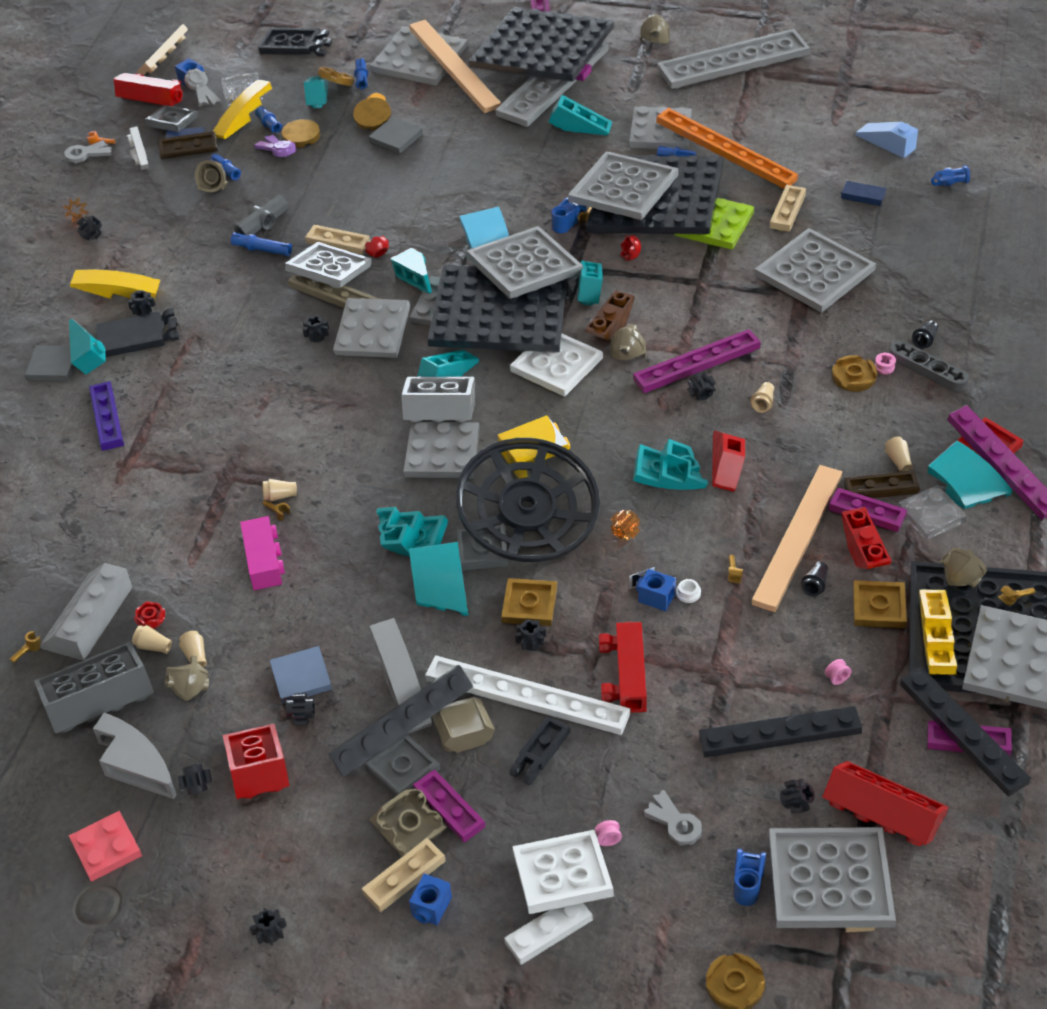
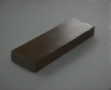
[158,131,218,159]
[843,471,920,498]

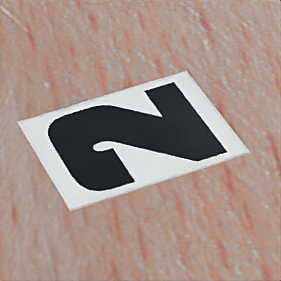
[629,567,655,589]

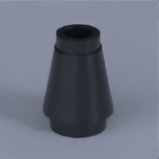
[912,321,938,349]
[801,561,828,596]

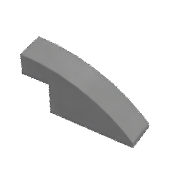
[370,618,432,734]
[93,713,177,799]

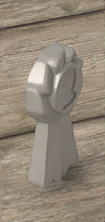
[184,69,220,107]
[64,140,112,164]
[644,790,702,846]

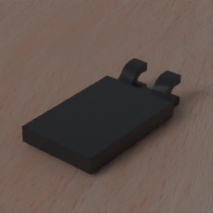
[258,28,332,57]
[97,308,179,357]

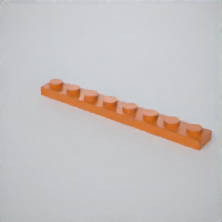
[656,108,798,189]

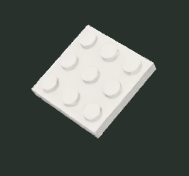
[510,334,603,397]
[513,830,614,914]

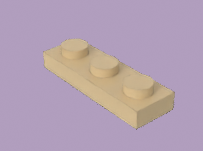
[770,185,806,232]
[305,225,370,255]
[362,838,446,913]

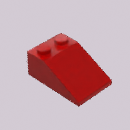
[223,723,290,799]

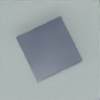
[270,646,332,704]

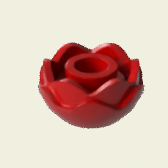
[364,235,389,258]
[620,235,641,261]
[134,601,166,629]

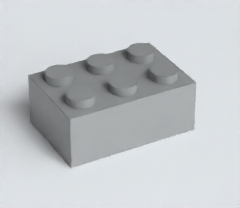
[402,377,475,422]

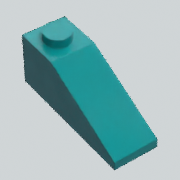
[304,76,329,108]
[548,95,612,136]
[391,248,432,294]
[577,261,603,306]
[69,319,106,375]
[417,350,480,377]

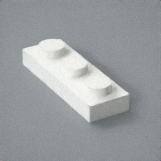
[504,903,593,965]

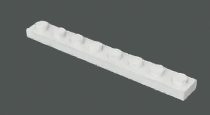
[426,655,630,735]

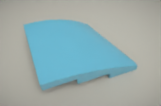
[459,207,509,249]

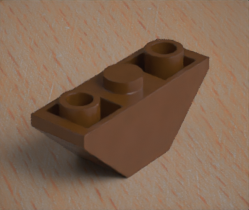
[585,290,635,340]

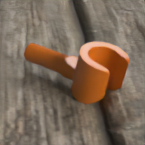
[87,131,115,145]

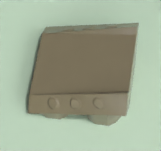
[432,697,495,753]
[369,789,448,857]

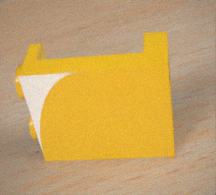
[498,415,571,479]

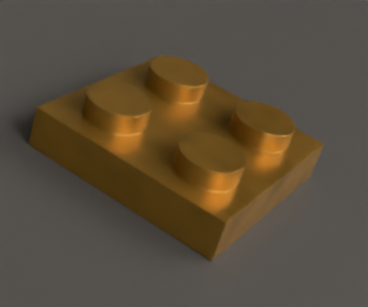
[501,578,557,626]
[853,580,907,628]

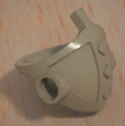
[640,14,670,44]
[195,160,228,192]
[610,324,646,360]
[940,548,987,588]
[164,656,209,701]

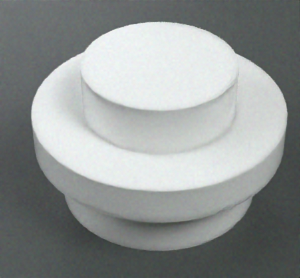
[676,579,701,603]

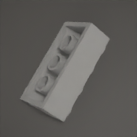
[40,563,132,660]

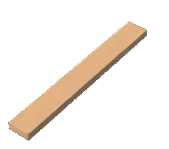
[409,20,501,113]
[752,465,842,612]

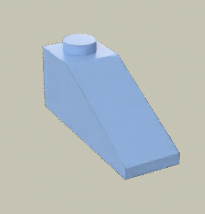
[856,122,918,158]

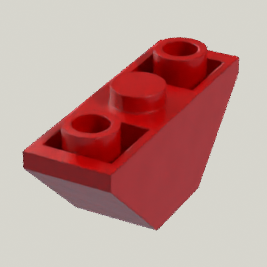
[712,430,745,492]
[842,507,892,569]

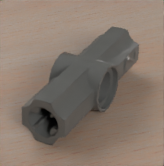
[234,194,289,235]

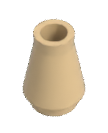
[751,382,774,413]
[885,437,913,472]
[262,479,297,502]
[132,625,172,654]
[179,631,207,668]

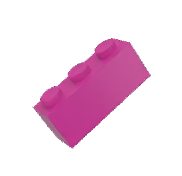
[240,516,285,590]

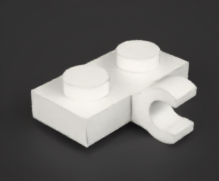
[127,127,149,170]

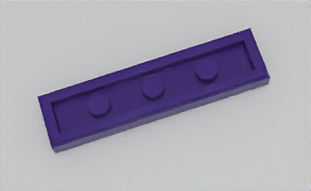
[89,381,124,451]

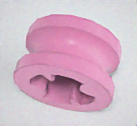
[875,353,896,375]
[825,659,852,685]
[595,820,622,846]

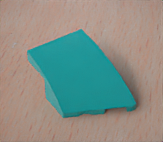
[633,439,708,490]
[927,441,1012,509]
[376,507,449,557]
[409,542,468,616]

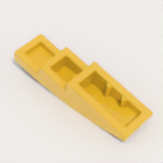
[213,80,272,139]
[70,270,160,299]
[919,590,957,675]

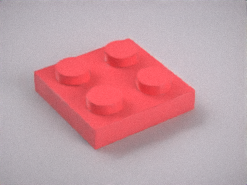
[69,811,142,882]

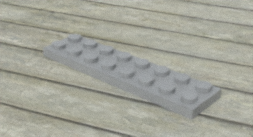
[657,29,810,89]
[495,43,609,127]

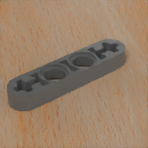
[890,341,969,392]

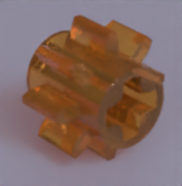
[63,197,88,223]
[610,510,640,540]

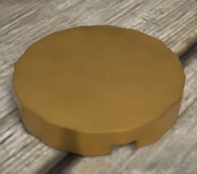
[317,67,354,86]
[353,97,392,131]
[282,119,320,148]
[832,355,877,392]
[706,953,765,1009]

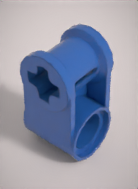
[552,198,587,233]
[734,848,766,906]

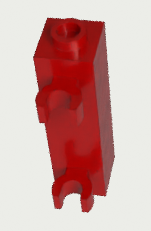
[113,73,183,106]
[599,622,647,713]

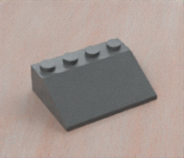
[34,642,154,734]

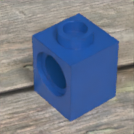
[175,58,204,90]
[636,569,676,612]
[409,874,452,926]

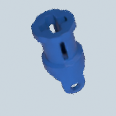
[931,165,970,186]

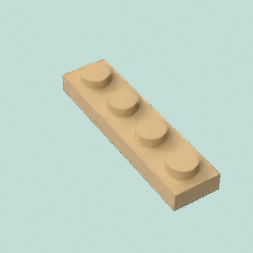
[137,24,188,74]

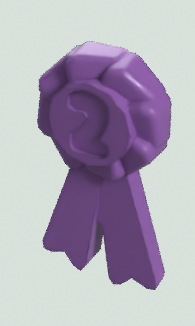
[254,135,296,157]

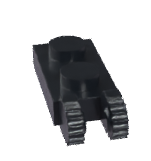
[509,716,571,785]

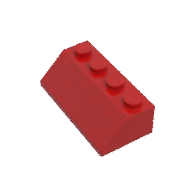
[822,761,949,846]

